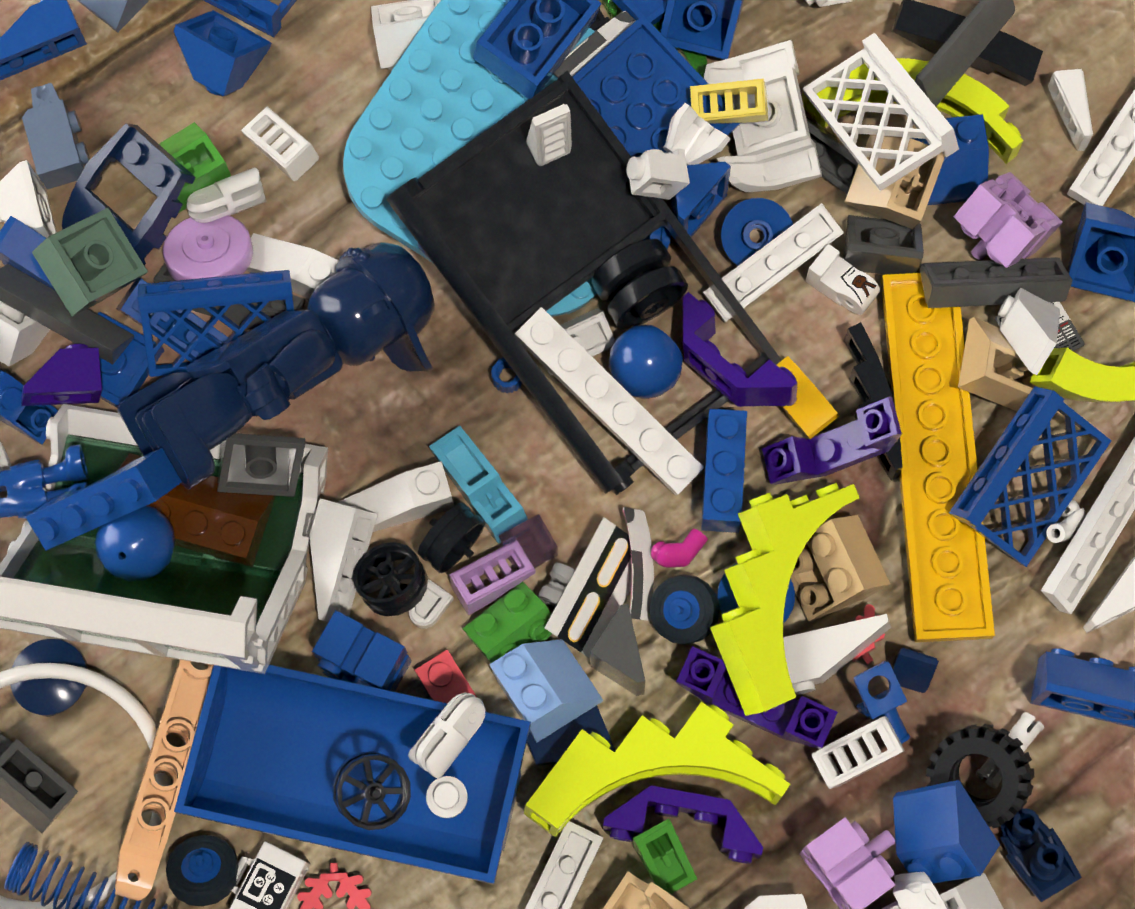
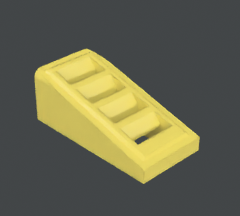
[690,78,768,124]

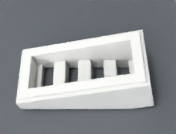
[1048,69,1093,151]
[526,104,572,166]
[241,107,319,181]
[812,716,905,789]

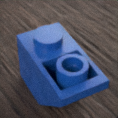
[0,370,58,445]

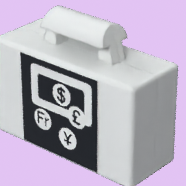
[230,841,310,909]

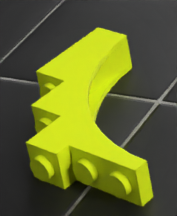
[710,482,860,716]
[523,701,791,837]

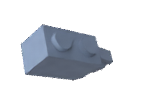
[22,83,90,190]

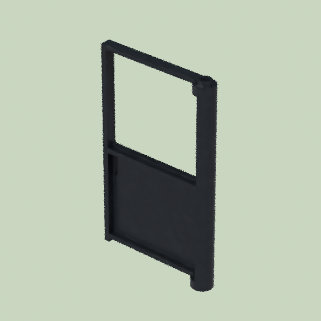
[386,71,782,495]

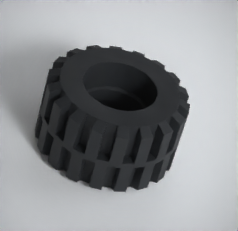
[926,724,1035,829]

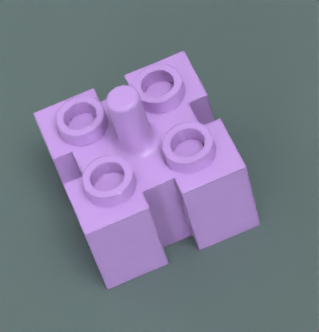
[953,172,1063,268]
[799,817,895,909]

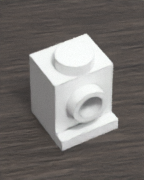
[626,148,690,200]

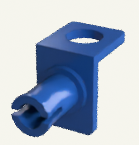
[853,661,910,744]

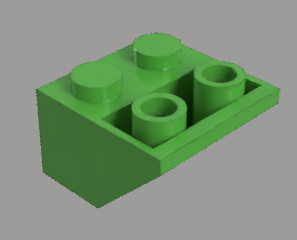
[159,122,231,218]

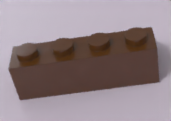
[118,453,276,567]

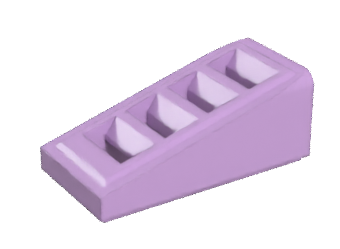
[449,540,536,615]

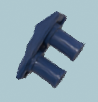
[1000,808,1082,903]

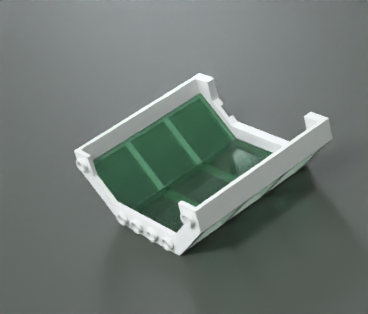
[0,404,328,674]

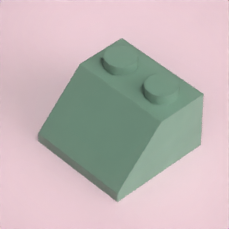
[32,208,148,317]

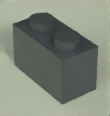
[0,739,78,834]

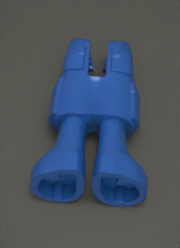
[0,444,89,519]

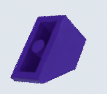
[21,344,102,406]

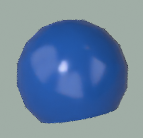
[609,325,683,399]
[95,505,176,582]

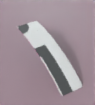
[554,11,636,78]
[623,507,654,621]

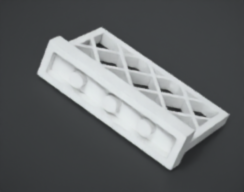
[803,33,959,191]

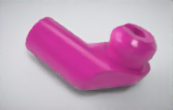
[651,528,708,568]

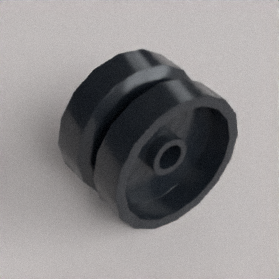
[592,239,688,329]

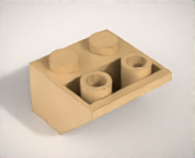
[844,135,945,229]
[958,317,1037,411]
[791,515,890,622]

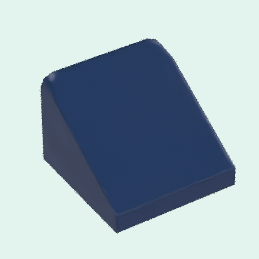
[892,648,939,693]

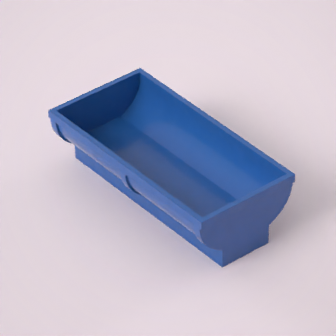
[174,654,531,884]

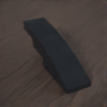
[892,0,1043,86]
[844,322,903,481]

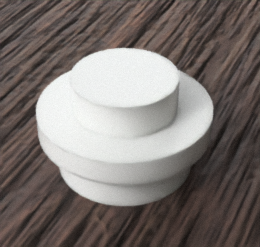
[426,776,468,818]

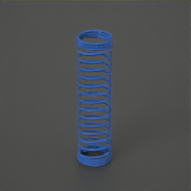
[4,842,168,909]

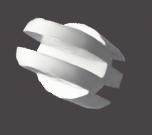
[186,168,267,223]
[408,692,485,779]

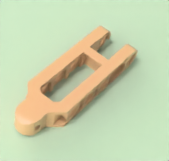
[115,649,214,901]

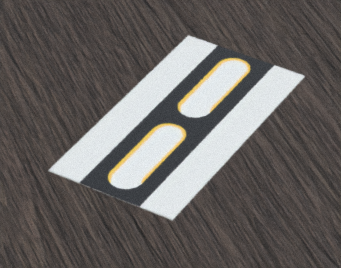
[545,517,632,658]

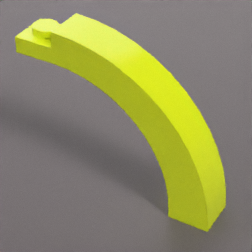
[802,58,1024,164]
[1029,347,1135,402]

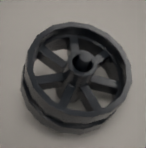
[417,503,485,574]
[353,542,428,616]
[332,751,411,830]

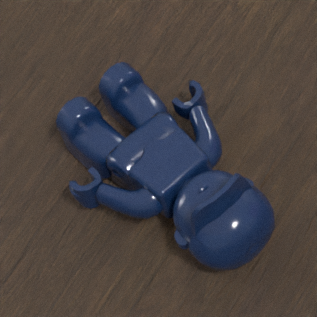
[117,242,435,489]

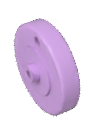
[163,215,253,281]

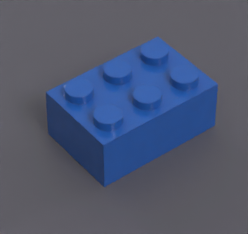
[473,0,602,99]

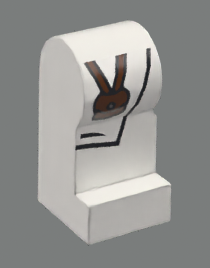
[805,243,880,315]

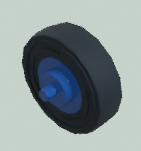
[649,574,720,645]
[166,835,238,907]

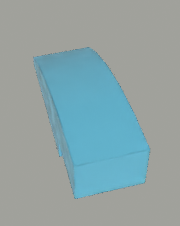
[429,425,530,544]

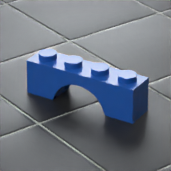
[26,448,182,551]

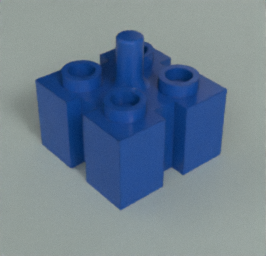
[312,610,412,692]

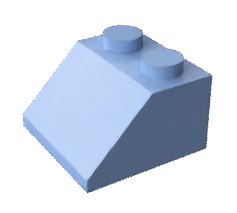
[489,639,603,743]

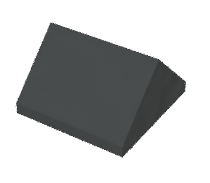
[843,215,924,275]
[217,433,305,497]
[590,604,645,696]

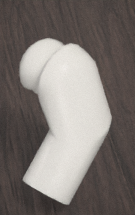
[1046,500,1086,543]

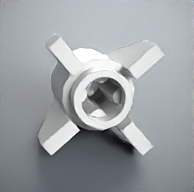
[663,103,730,165]

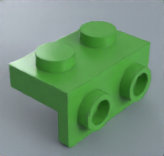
[462,582,552,664]

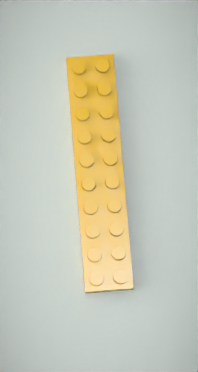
[881,273,995,643]

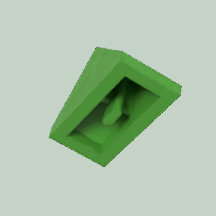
[633,819,697,894]

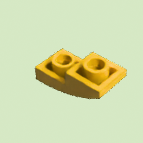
[777,356,839,440]

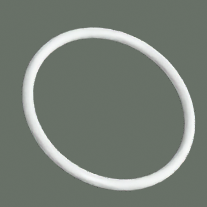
[0,663,172,909]

